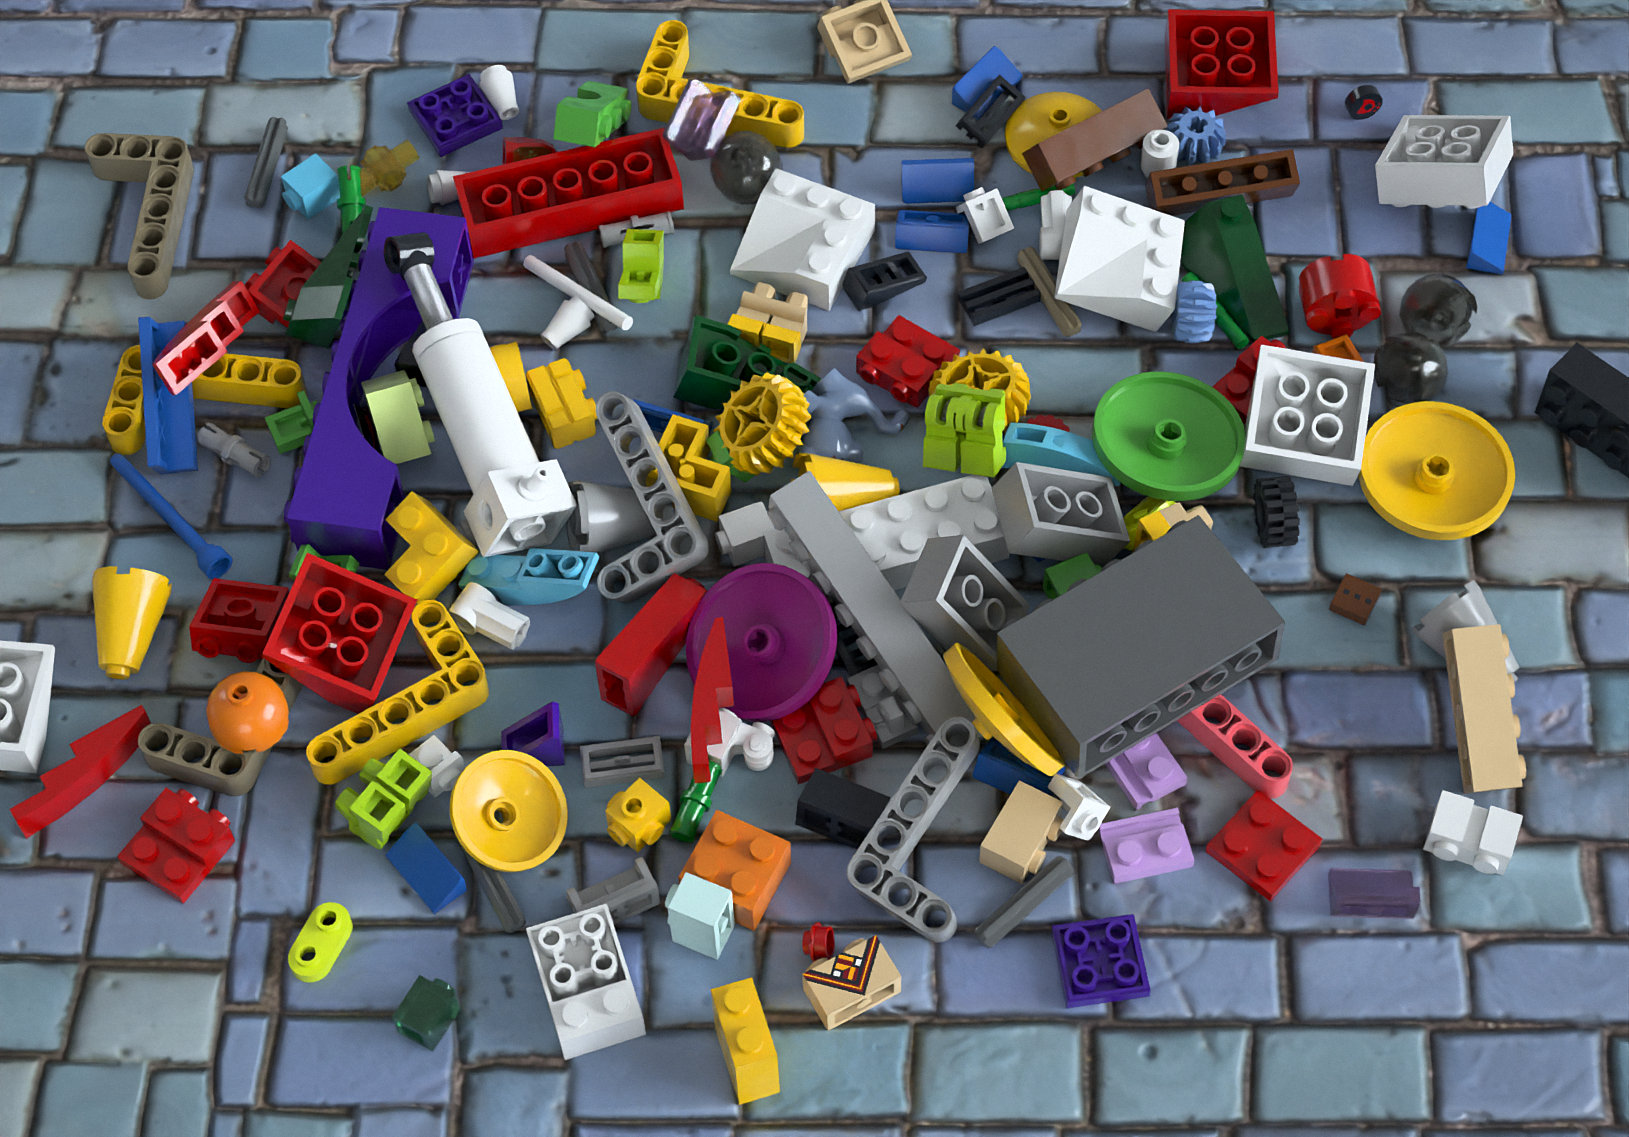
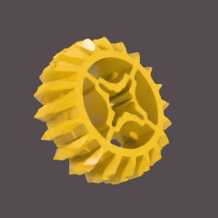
[928,348,1031,433]
[713,372,811,476]

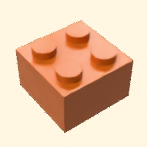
[678,809,791,931]

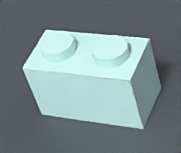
[665,872,735,960]

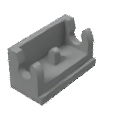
[566,857,661,924]

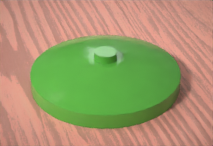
[1092,372,1246,501]

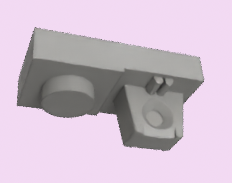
[847,665,918,749]

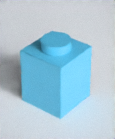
[281,153,340,220]

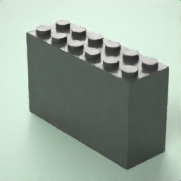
[997,515,1285,780]

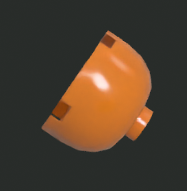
[206,671,289,754]

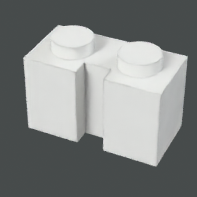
[1423,790,1523,875]

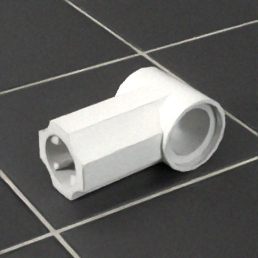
[1039,190,1072,260]
[448,582,530,650]

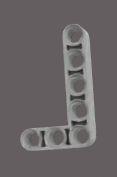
[595,391,709,603]
[847,717,980,942]

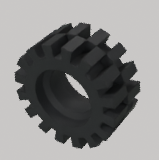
[1253,476,1300,548]

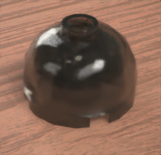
[710,130,783,205]
[1399,274,1478,350]
[1373,333,1448,407]

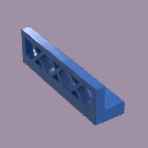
[138,316,198,475]

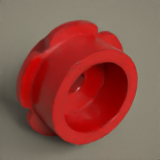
[802,922,835,962]

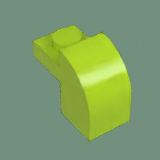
[618,229,664,303]

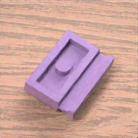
[1105,733,1187,811]
[1098,807,1195,884]

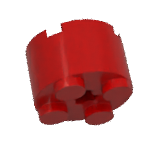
[1298,254,1381,339]

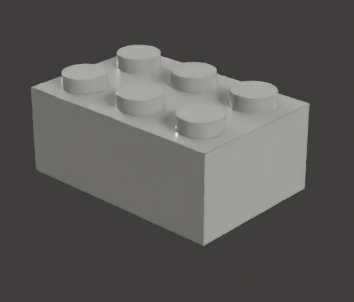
[991,462,1130,567]
[900,535,1030,671]

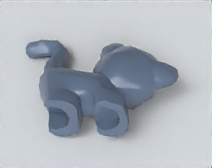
[797,368,909,463]

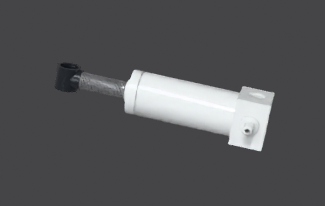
[383,232,577,558]

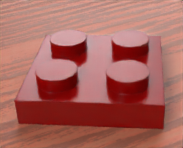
[1205,790,1323,902]

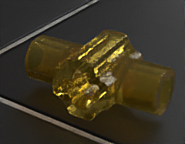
[348,139,420,197]

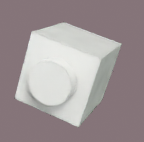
[715,501,775,566]

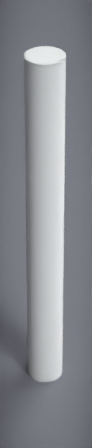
[523,255,633,330]

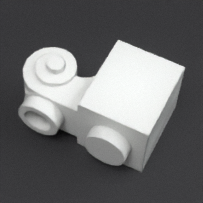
[684,708,775,777]

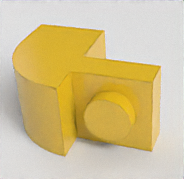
[490,342,532,412]

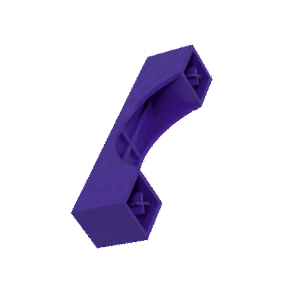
[284,207,474,570]

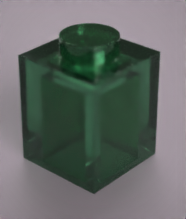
[392,975,460,1051]

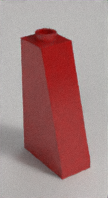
[595,573,708,717]

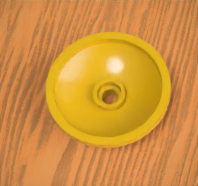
[1005,92,1103,178]
[450,750,568,872]

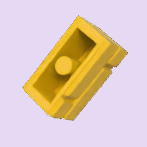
[525,358,598,449]

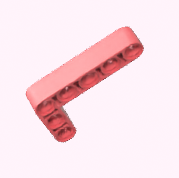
[1177,694,1293,799]

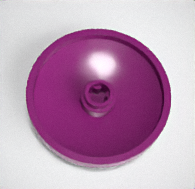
[686,563,837,722]

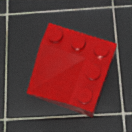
[1164,9,1279,119]
[261,553,417,714]

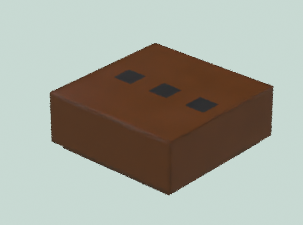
[1329,573,1382,626]

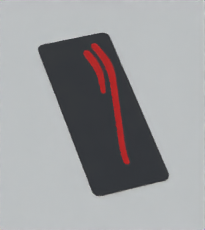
[353,403,382,455]

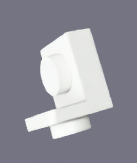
[956,187,1014,244]
[409,735,465,798]
[1048,774,1110,841]

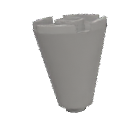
[566,480,674,554]
[1411,580,1520,682]

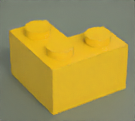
[646,414,731,522]
[384,491,479,604]

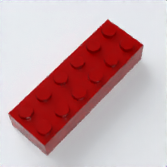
[453,128,684,258]

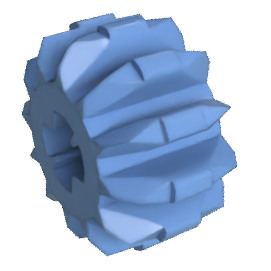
[1166,106,1226,166]
[1170,280,1217,344]

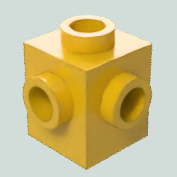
[605,777,671,853]

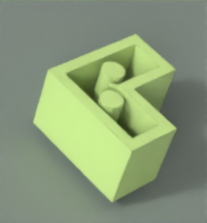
[361,370,435,464]

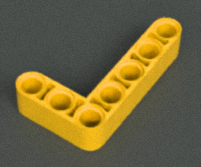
[636,20,805,148]
[102,345,307,455]
[306,600,489,785]

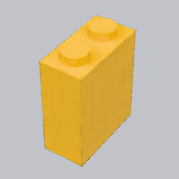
[710,977,780,1105]

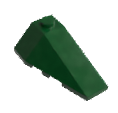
[1180,195,1289,343]
[283,205,374,349]
[673,315,822,409]

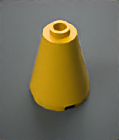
[791,453,900,511]
[92,566,172,680]

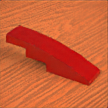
[152,280,260,396]
[690,617,734,783]
[9,705,151,839]

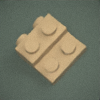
[817,0,912,84]

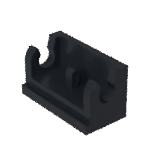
[795,768,891,849]

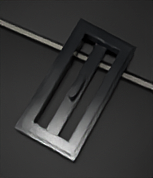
[955,74,1026,149]
[958,267,1041,326]

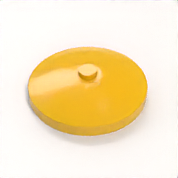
[1358,401,1515,540]
[943,643,1065,777]

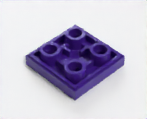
[407,74,503,157]
[1051,914,1151,1008]

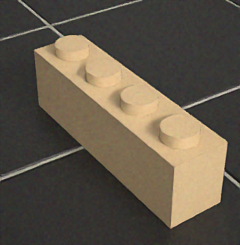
[1442,624,1526,794]

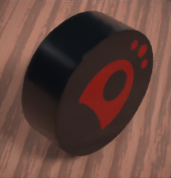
[1345,85,1383,120]

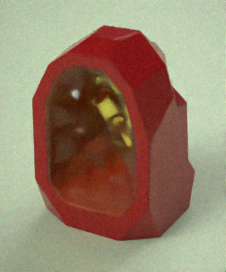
[502,137,558,165]

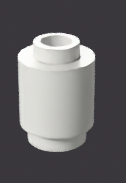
[1140,130,1179,179]

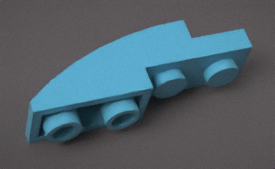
[1001,422,1121,486]
[458,548,599,605]

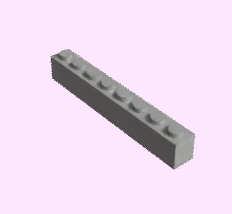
[767,470,985,747]

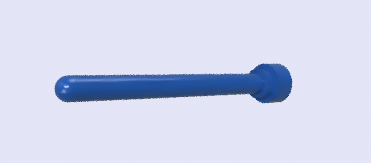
[110,453,233,579]

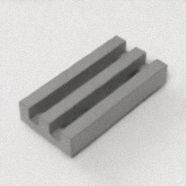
[580,736,665,788]

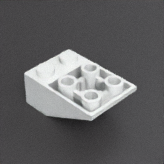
[526,903,646,1060]

